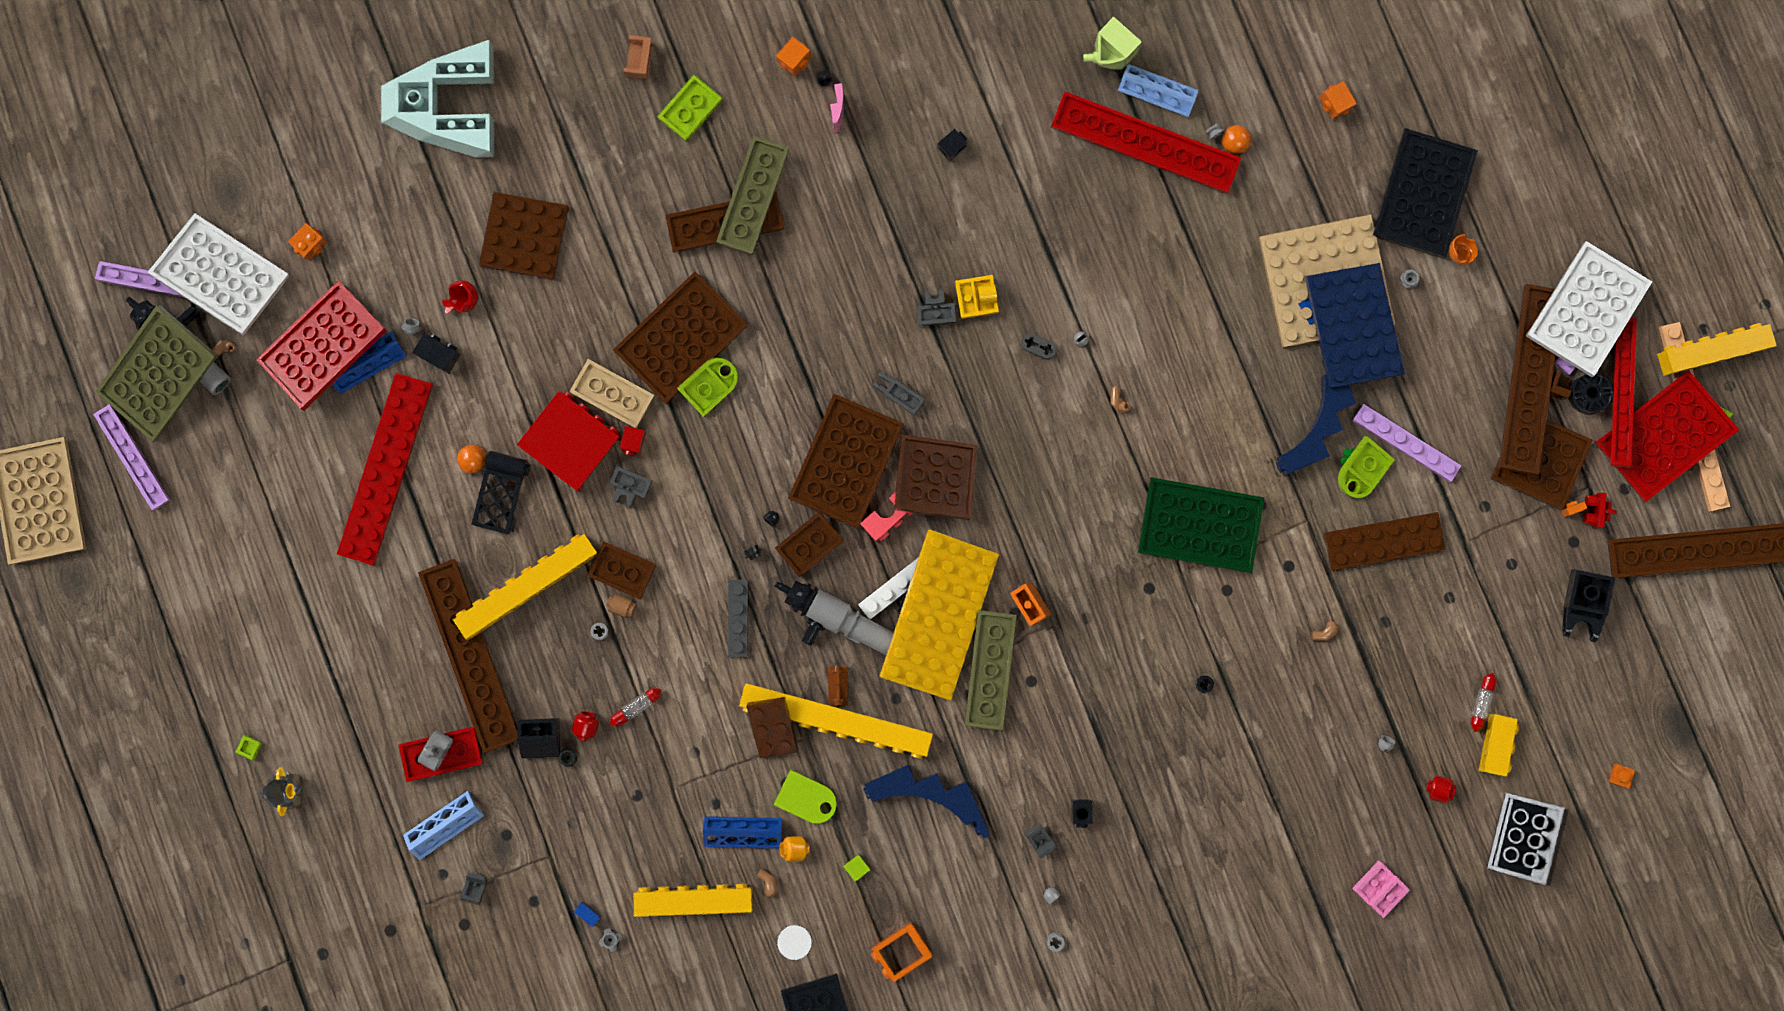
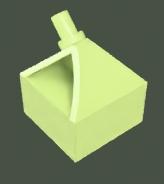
[1083,17,1142,70]

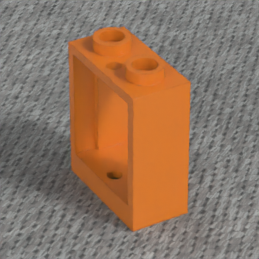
[871,921,933,983]

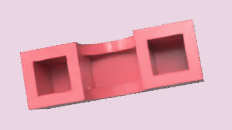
[860,492,913,542]

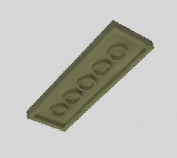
[716,136,790,255]
[964,610,1017,730]

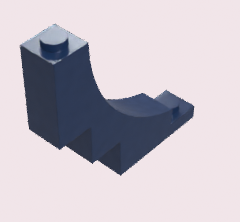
[1276,360,1356,476]
[863,764,990,839]

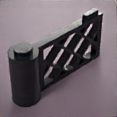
[471,451,531,534]

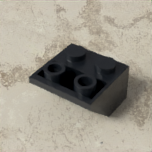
[517,718,561,759]

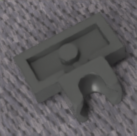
[916,289,956,326]
[609,466,653,508]

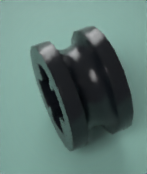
[1195,676,1214,693]

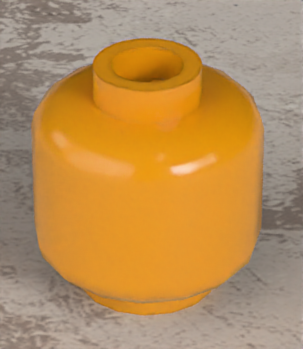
[780,836,810,862]

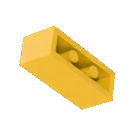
[1479,714,1519,777]

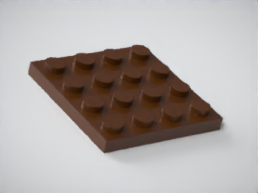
[479,192,569,280]
[1490,419,1593,510]
[894,434,977,520]

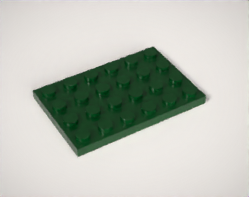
[1137,477,1265,573]

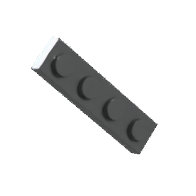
[728,580,748,657]

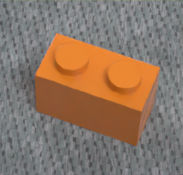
[1010,582,1052,626]

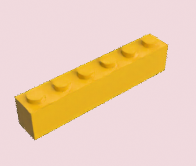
[1657,323,1777,376]
[634,883,753,916]

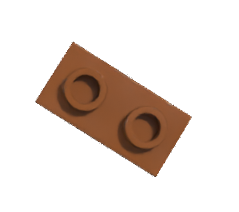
[828,666,848,705]

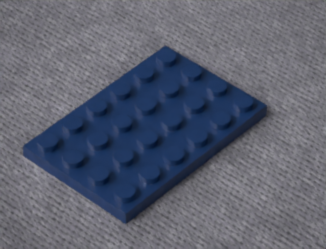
[1305,263,1405,389]

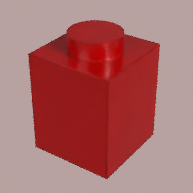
[620,426,646,457]

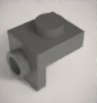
[1024,823,1056,858]
[460,872,487,905]

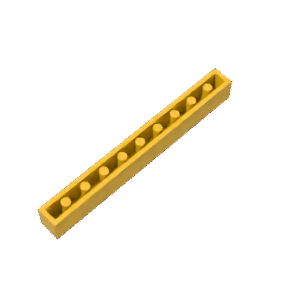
[739,683,933,759]

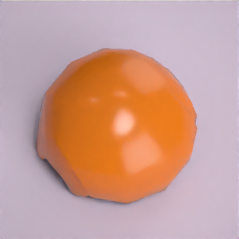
[1222,125,1251,154]
[1448,234,1478,265]
[457,445,488,474]

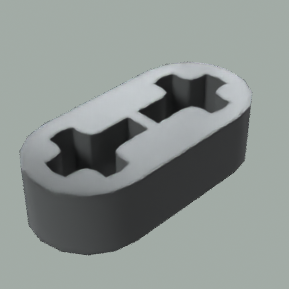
[1021,334,1056,360]

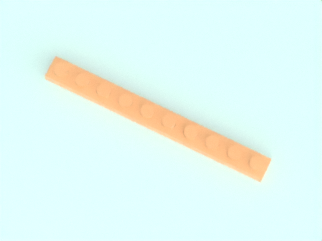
[1659,322,1730,512]

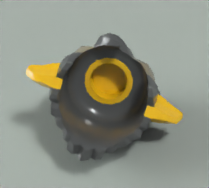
[260,767,302,816]

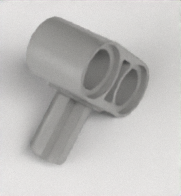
[418,730,454,771]

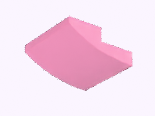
[830,83,844,133]
[1352,860,1410,918]

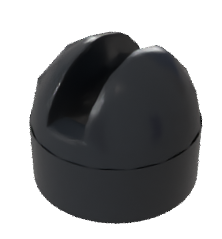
[816,70,832,87]
[763,511,779,528]

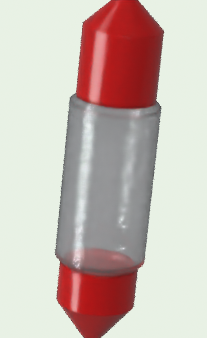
[1470,673,1497,732]
[610,688,662,727]

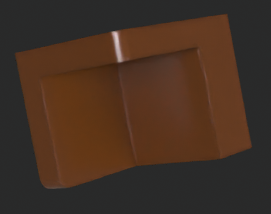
[1550,370,1571,400]

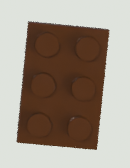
[775,511,844,577]
[588,541,656,600]
[746,697,798,758]

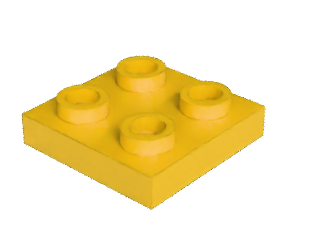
[955,275,999,319]

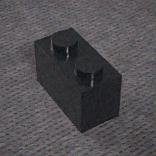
[412,333,461,374]

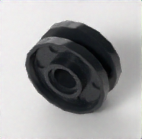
[1568,373,1613,415]

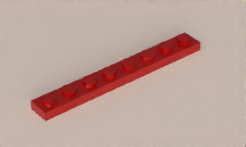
[1610,318,1637,467]

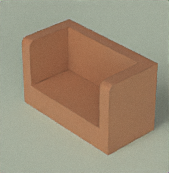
[624,35,653,80]

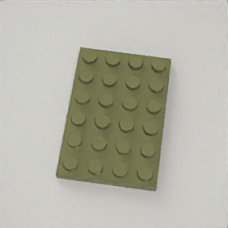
[95,305,218,442]

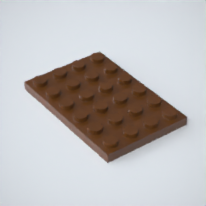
[613,271,748,405]
[788,394,904,529]

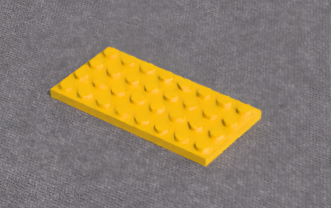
[879,529,999,700]

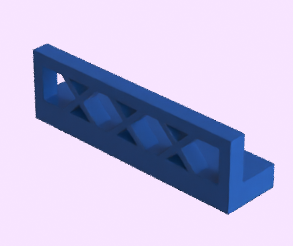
[333,331,406,394]
[703,816,782,849]

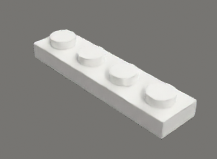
[858,557,919,620]

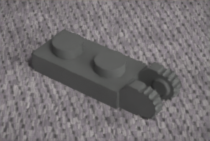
[872,372,926,416]

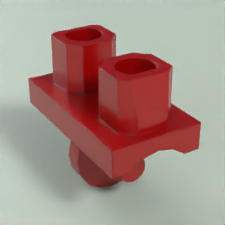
[1583,493,1617,529]

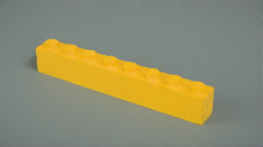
[453,534,597,641]

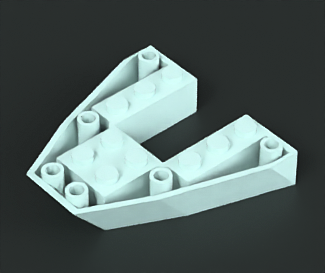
[381,40,494,157]

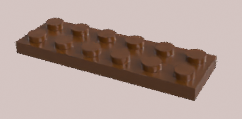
[665,192,784,253]
[1324,512,1446,571]

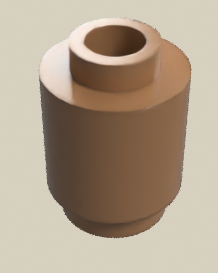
[606,593,637,618]

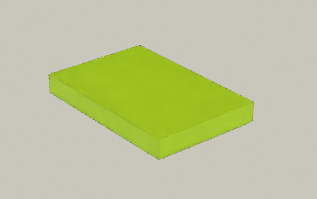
[657,75,723,142]

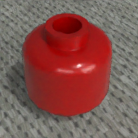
[572,711,599,741]
[1426,775,1456,803]

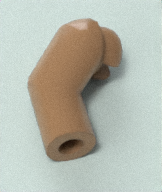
[1110,387,1130,413]
[756,868,778,897]

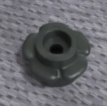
[744,544,762,560]
[558,748,578,767]

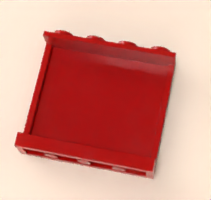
[517,391,622,493]

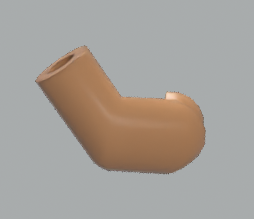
[212,340,236,360]
[1311,621,1338,641]

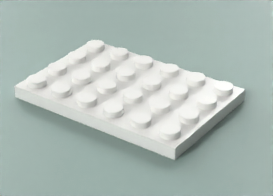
[148,213,290,336]
[1526,241,1652,377]

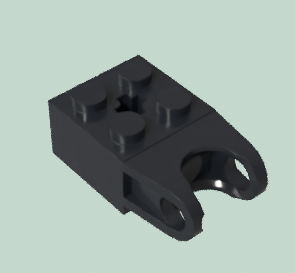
[1562,569,1616,643]

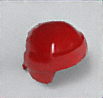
[442,280,479,314]

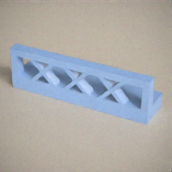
[1118,64,1199,117]
[403,791,484,860]

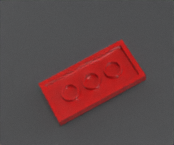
[398,726,483,782]

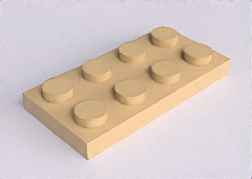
[569,359,655,428]

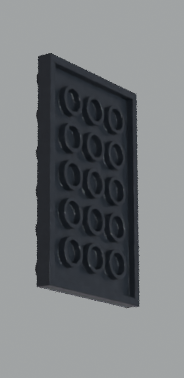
[1372,128,1478,259]

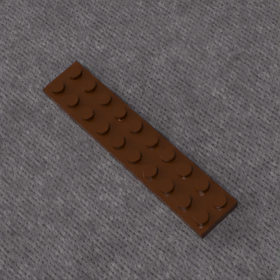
[1498,284,1555,476]
[1607,523,1784,578]
[418,559,517,753]

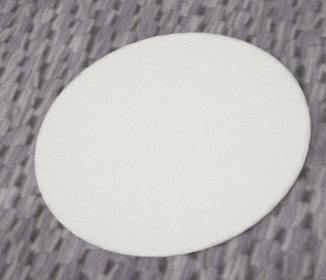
[778,925,811,960]

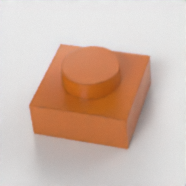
[1561,500,1588,517]
[1608,764,1635,789]

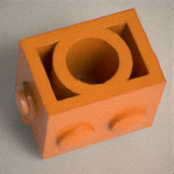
[776,37,812,76]
[1319,81,1357,119]
[288,223,328,261]

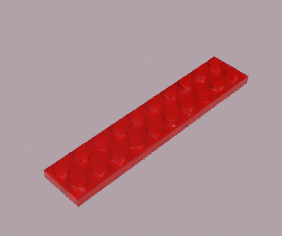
[1051,91,1241,194]
[337,373,433,566]

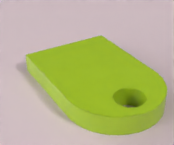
[677,358,738,417]
[1338,436,1395,498]
[774,769,837,823]

